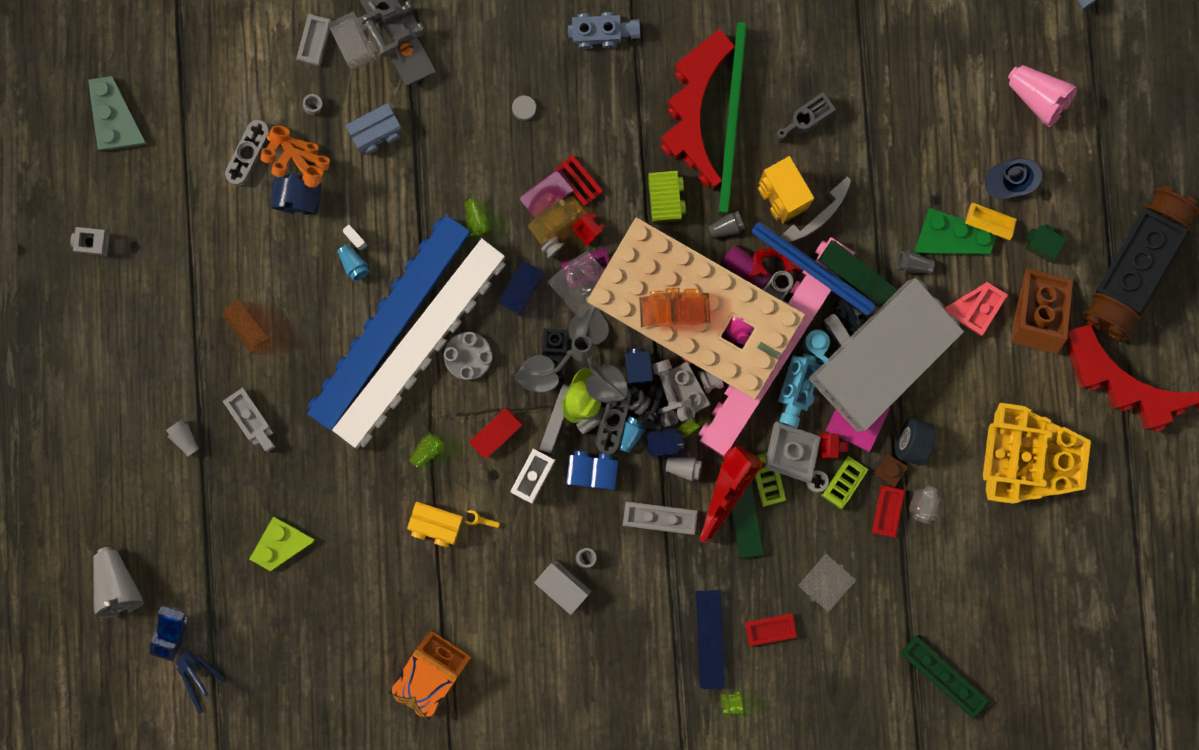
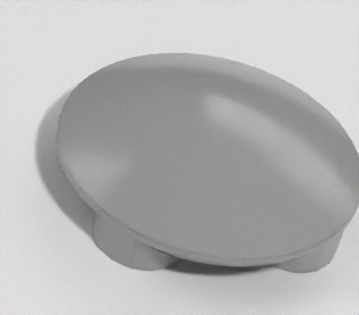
[444,332,492,380]

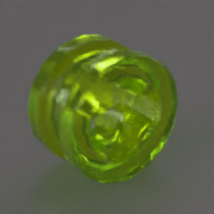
[677,417,701,438]

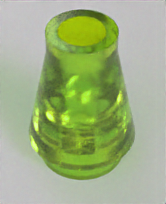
[463,198,490,236]
[409,432,444,469]

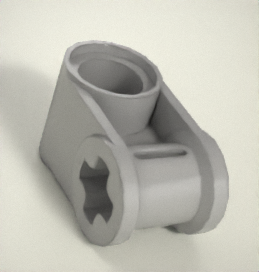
[762,271,793,301]

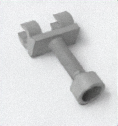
[651,359,695,427]

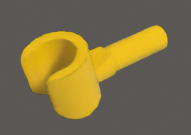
[465,510,500,528]

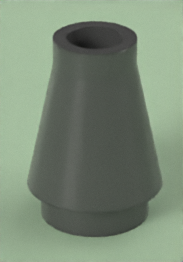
[708,211,746,239]
[897,250,935,274]

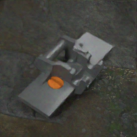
[360,0,436,87]

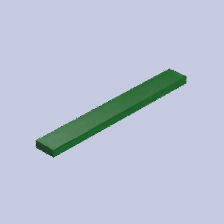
[718,22,747,216]

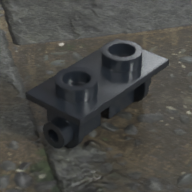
[833,298,867,337]
[636,381,669,432]

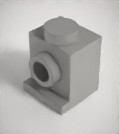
[70,227,110,257]

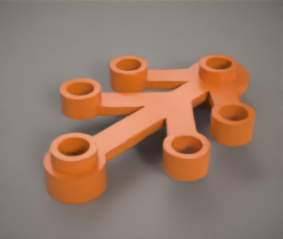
[260,126,330,187]

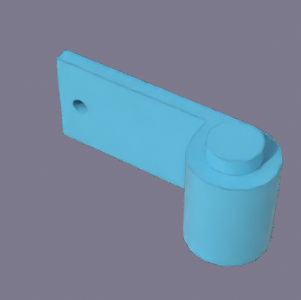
[802,330,830,365]

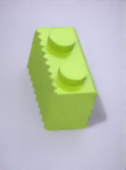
[648,171,686,224]

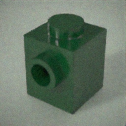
[1025,224,1066,263]

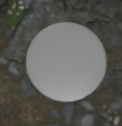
[512,96,536,121]

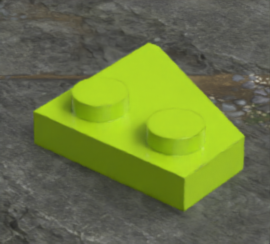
[249,517,315,571]

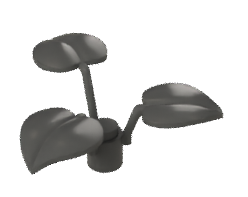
[515,305,627,403]

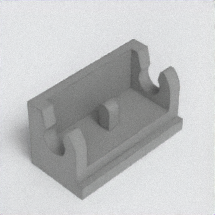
[534,559,591,615]

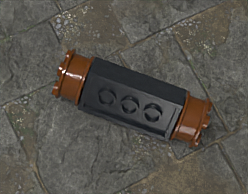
[1082,185,1199,343]

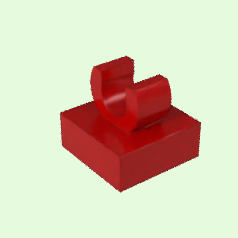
[572,213,605,246]
[819,433,848,459]

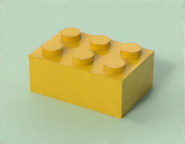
[758,156,814,224]

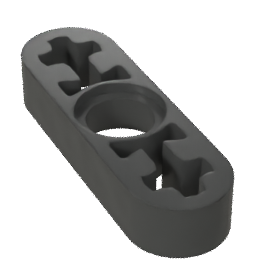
[595,389,631,454]

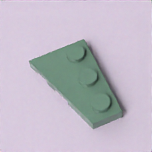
[88,76,147,151]

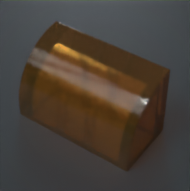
[222,298,271,354]

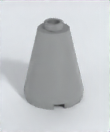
[93,547,143,618]

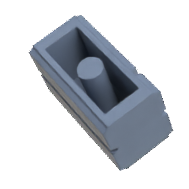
[345,103,403,154]

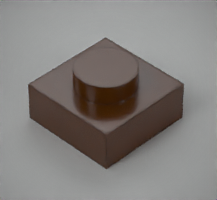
[873,454,908,487]

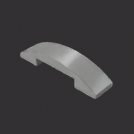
[781,176,851,244]

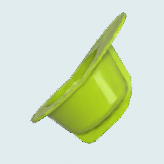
[562,368,602,423]

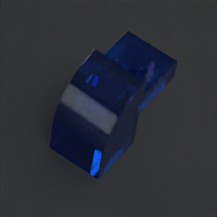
[150,606,188,662]

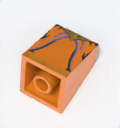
[389,630,471,720]

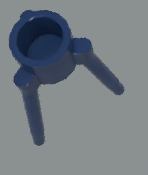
[175,650,225,713]

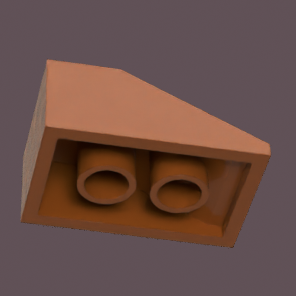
[1011,268,1073,354]

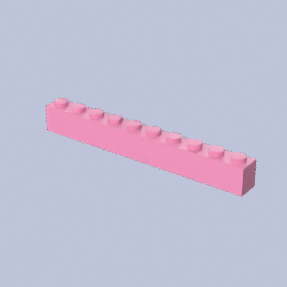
[698,237,855,457]

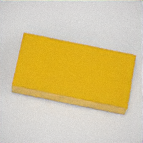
[965,202,1017,240]

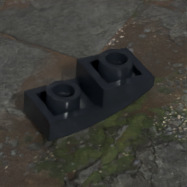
[542,328,568,382]

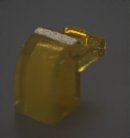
[528,196,586,245]

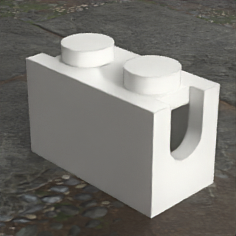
[510,449,555,504]

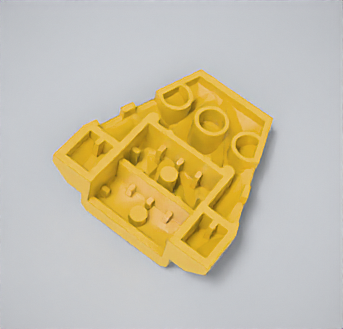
[983,403,1091,504]

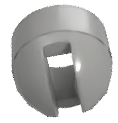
[303,94,322,115]
[576,548,596,568]

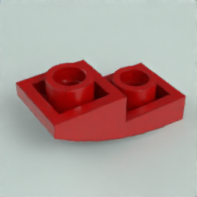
[469,406,523,459]

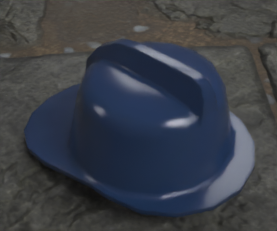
[985,158,1042,199]

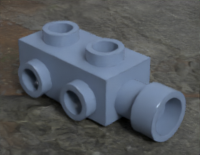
[568,12,640,49]

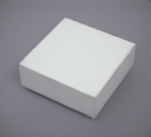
[343,225,368,251]

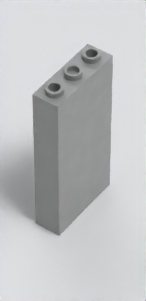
[808,278,964,432]

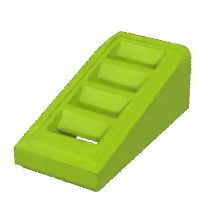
[754,453,786,507]
[821,456,868,510]

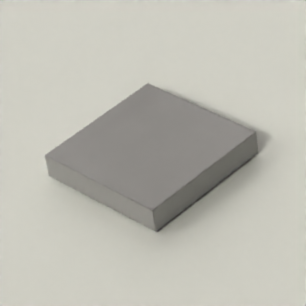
[764,422,821,483]

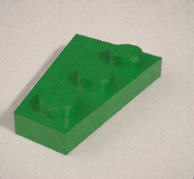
[914,208,997,255]

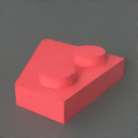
[944,282,1007,336]

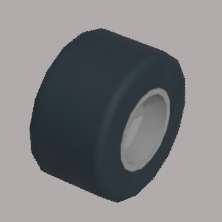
[896,418,936,466]

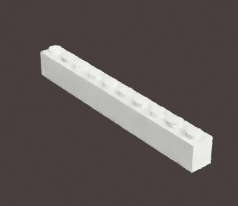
[332,239,506,449]

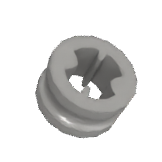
[541,236,565,259]
[806,471,829,492]

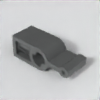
[775,92,836,143]

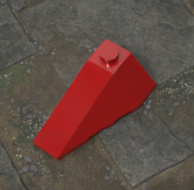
[700,446,764,543]

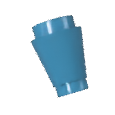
[337,244,369,281]
[618,415,646,453]

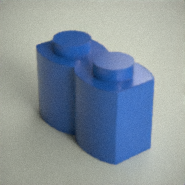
[566,451,618,490]

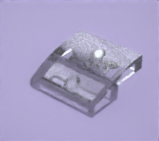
[547,251,605,317]

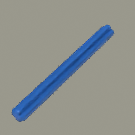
[752,222,875,315]

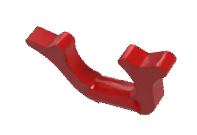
[749,248,803,279]

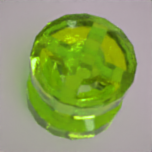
[720,691,744,718]

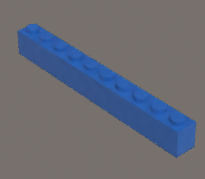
[307,215,471,432]

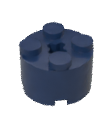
[270,173,322,215]

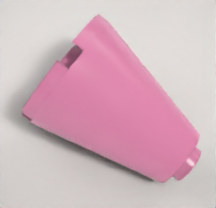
[1008,65,1077,127]

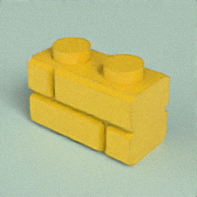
[407,502,464,548]

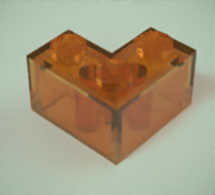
[639,288,711,327]

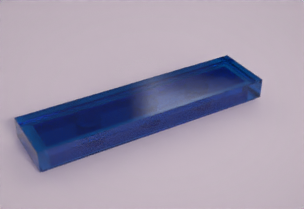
[696,590,725,689]

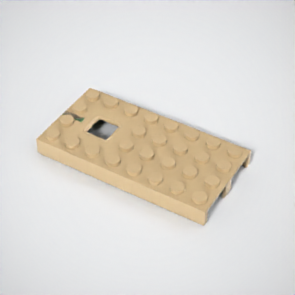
[587,217,805,400]

